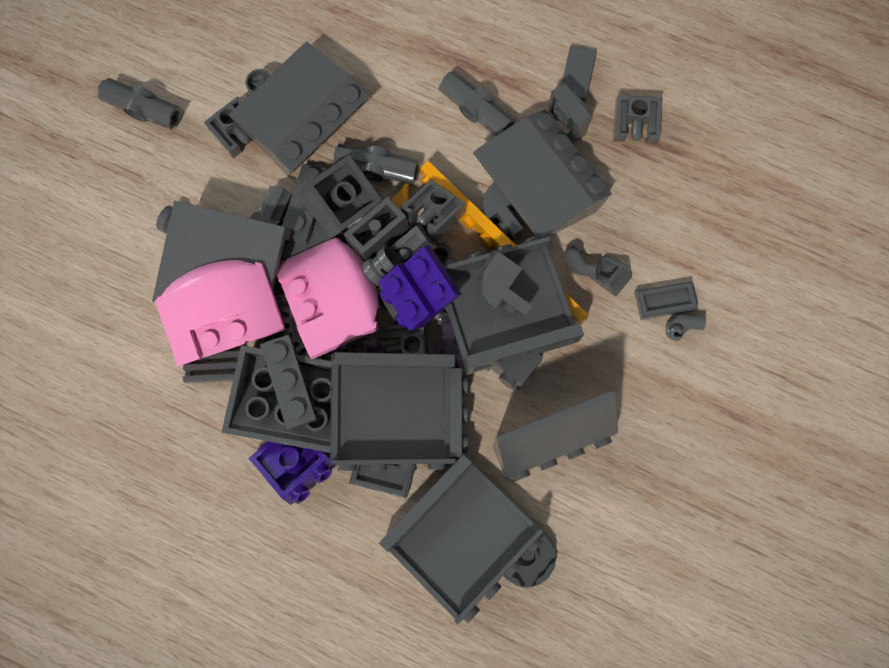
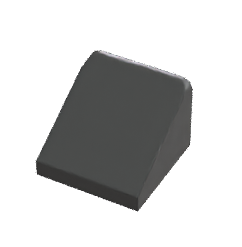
[590,255,632,296]

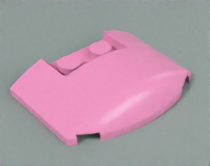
[277,237,379,360]
[155,260,286,367]

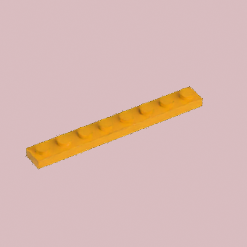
[420,161,589,326]

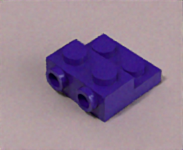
[378,245,462,331]
[248,441,334,505]

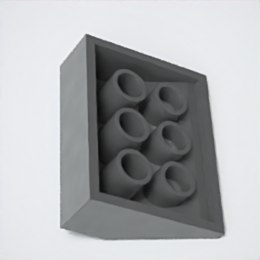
[229,41,369,176]
[473,109,612,239]
[221,345,331,453]
[492,390,618,482]

